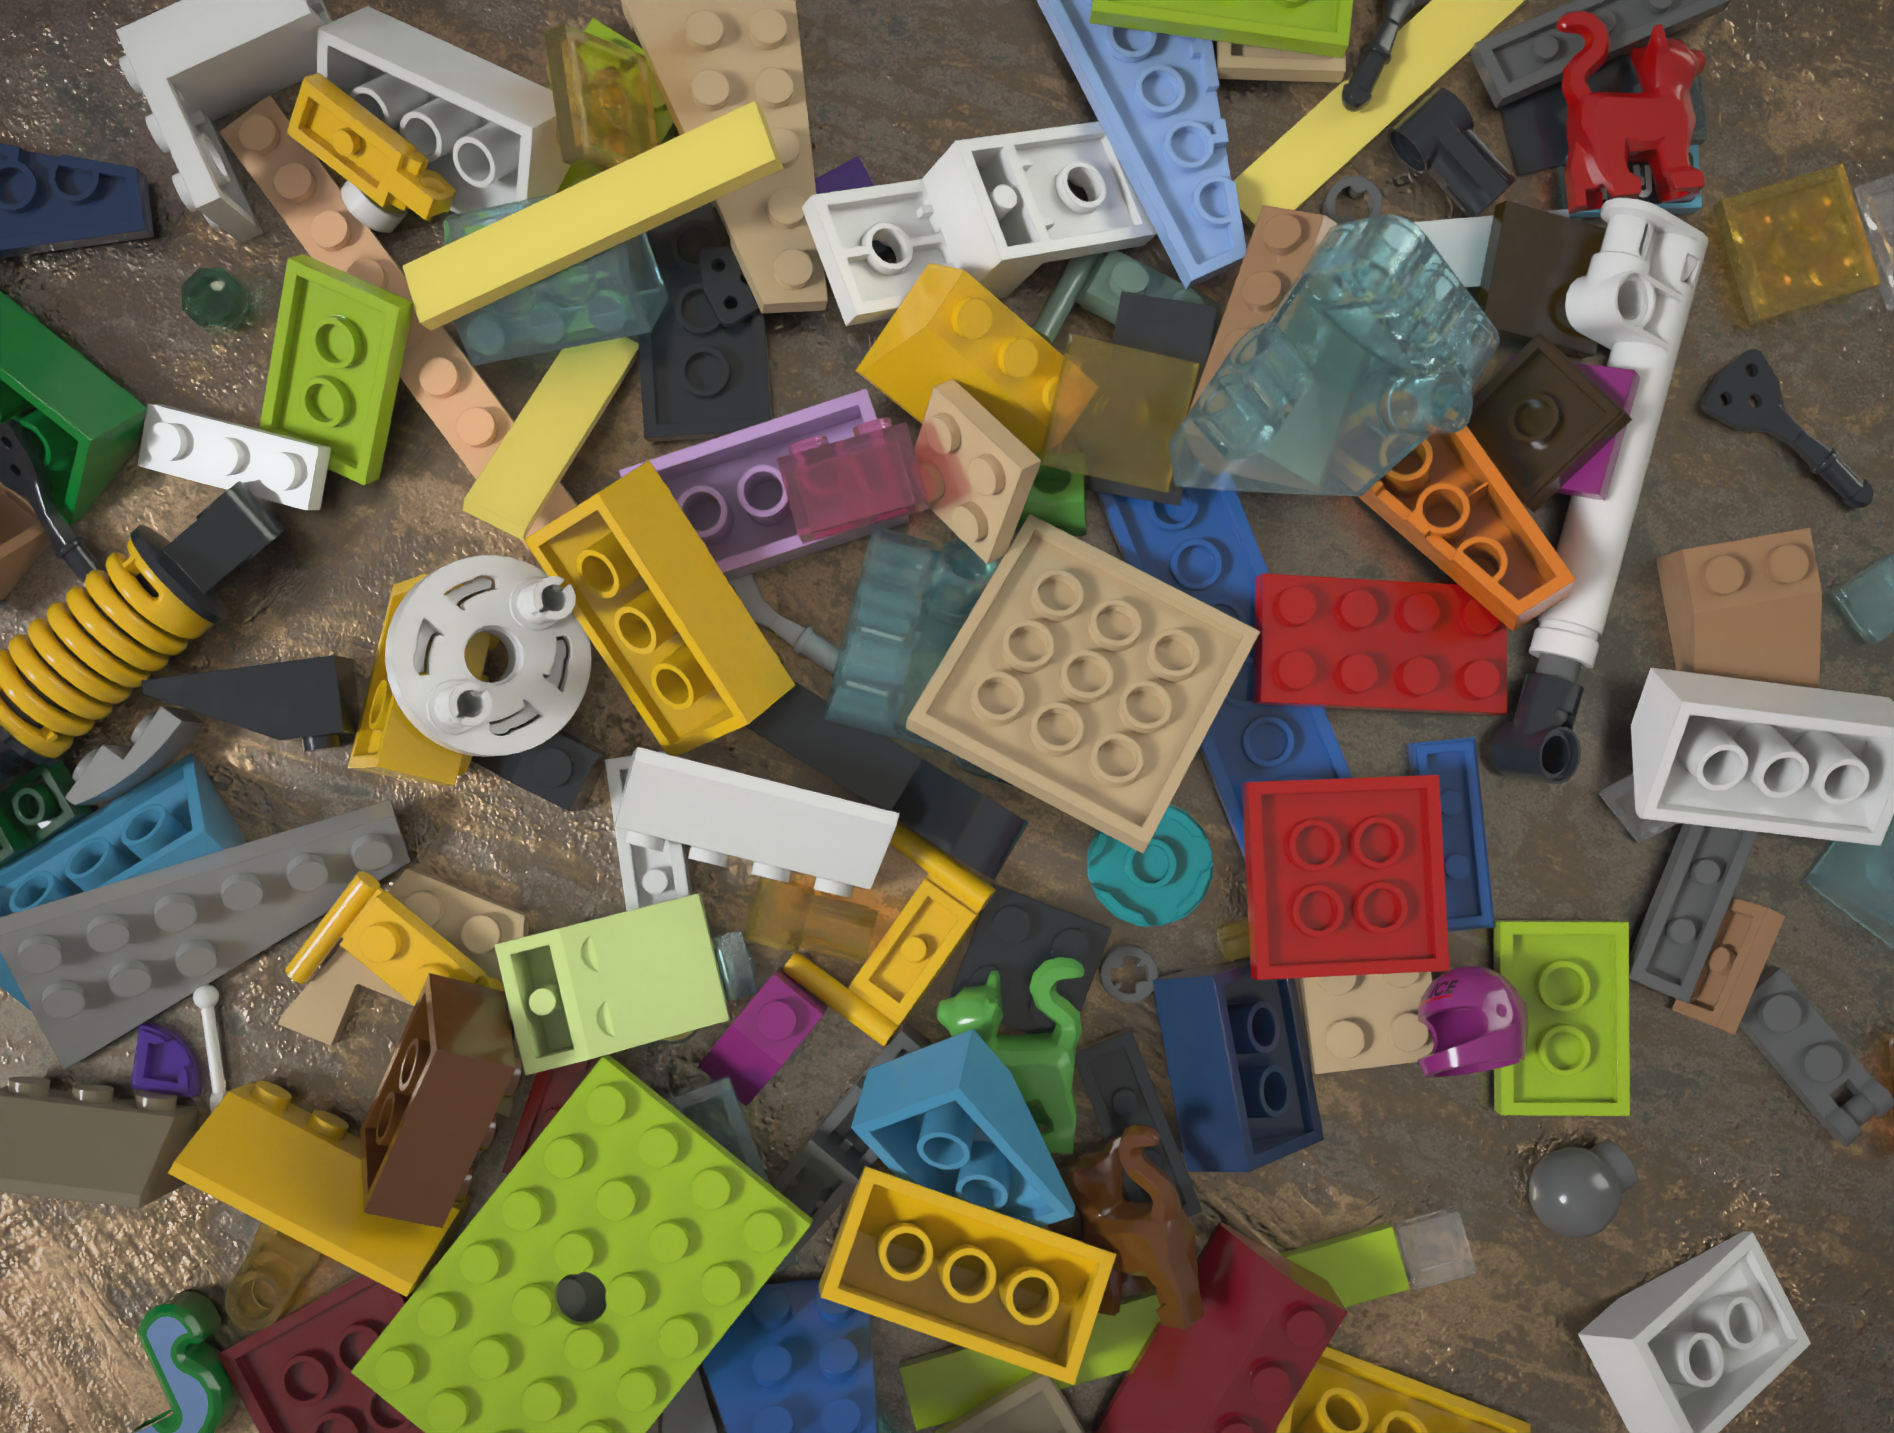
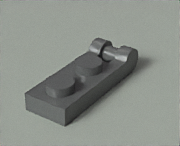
[1739,966,1894,1146]

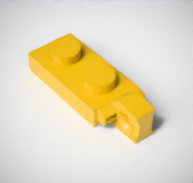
[287,73,457,220]

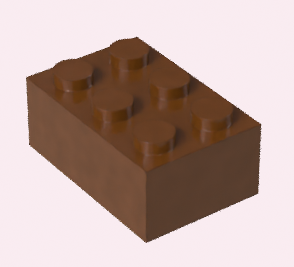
[360,973,521,1228]

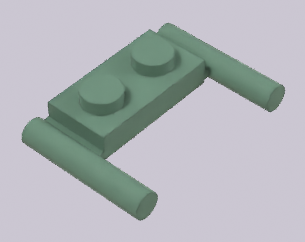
[1032,250,1223,354]

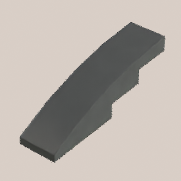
[770,1022,932,1268]

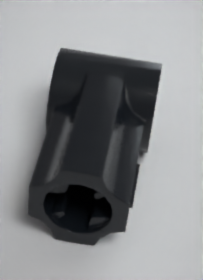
[1387,87,1517,217]

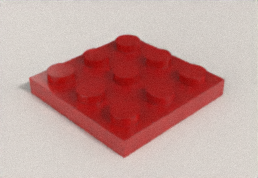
[1242,775,1450,980]

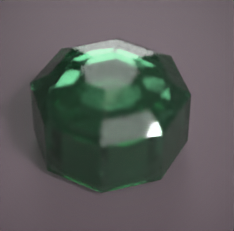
[182,268,249,332]

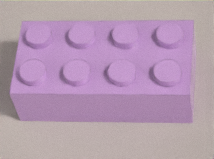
[619,388,909,582]

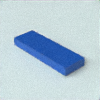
[1407,737,1495,932]

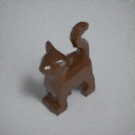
[1059,1124,1205,1330]

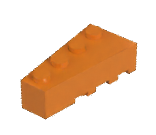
[1327,368,1576,631]

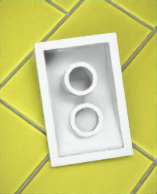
[1578,1231,1811,1433]

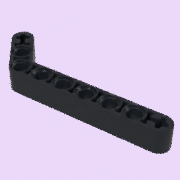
[745,680,1029,880]

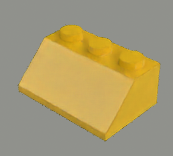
[855,263,1098,454]
[348,574,499,786]

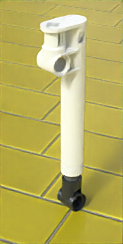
[1491,198,1709,784]

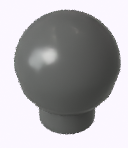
[1529,1139,1639,1238]

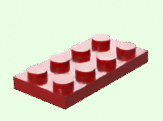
[1253,573,1507,716]

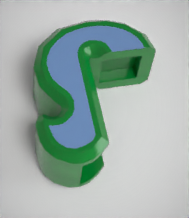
[127,1291,240,1433]

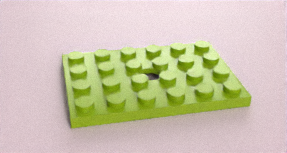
[351,1054,813,1433]

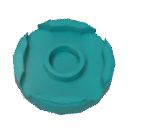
[1087,804,1213,926]

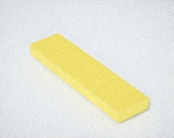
[463,316,639,540]

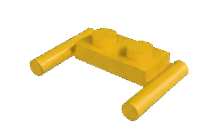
[782,820,996,1047]
[285,871,507,1006]

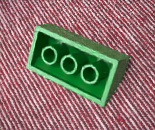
[0,291,147,526]

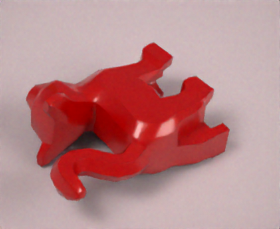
[1556,10,1706,214]

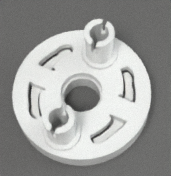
[385,555,591,757]

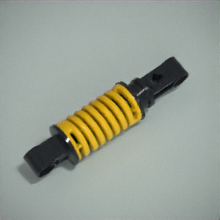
[0,480,285,785]

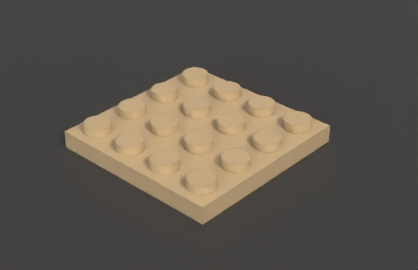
[906,514,1260,854]

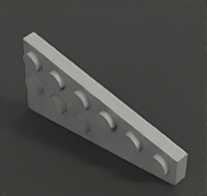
[0,800,410,1070]

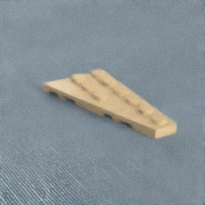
[621,0,828,314]

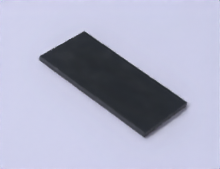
[1499,53,1705,177]
[1086,291,1218,506]

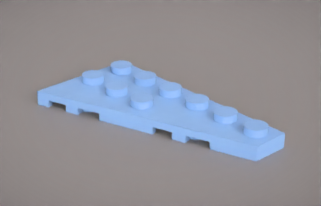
[1036,0,1247,289]

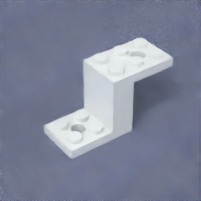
[115,0,332,243]

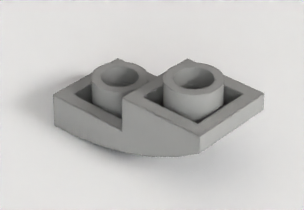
[65,707,205,805]

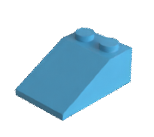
[851,1029,1075,1227]

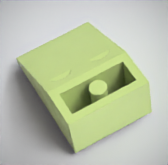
[494,893,731,1075]

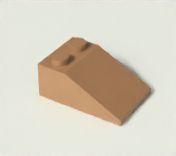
[1656,528,1822,689]

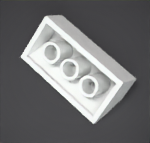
[317,6,579,227]
[1631,668,1894,846]
[614,747,899,898]

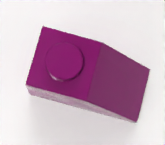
[698,967,828,1107]

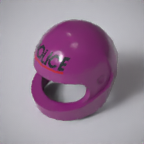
[1417,966,1529,1078]

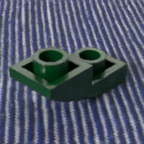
[0,759,92,868]

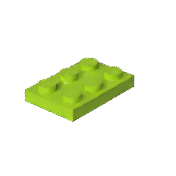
[259,254,414,486]
[1494,920,1630,1116]

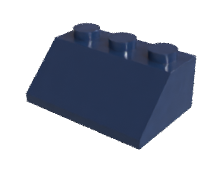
[1152,958,1324,1172]

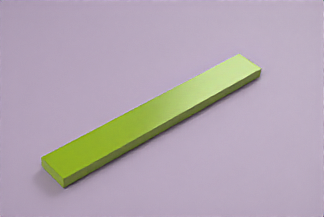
[899,1222,1410,1431]

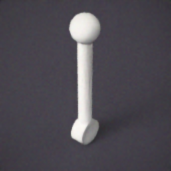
[193,984,228,1113]

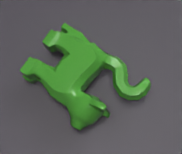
[937,957,1085,1154]

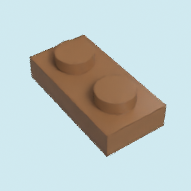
[1672,897,1785,1036]

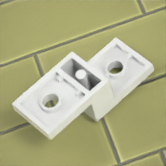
[802,121,1157,326]

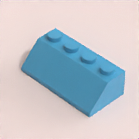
[0,753,246,1011]

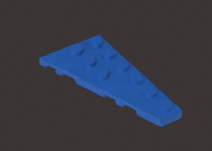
[701,1279,878,1433]

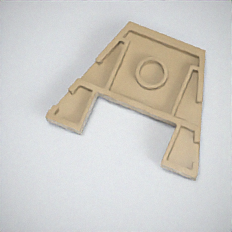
[278,868,530,1117]

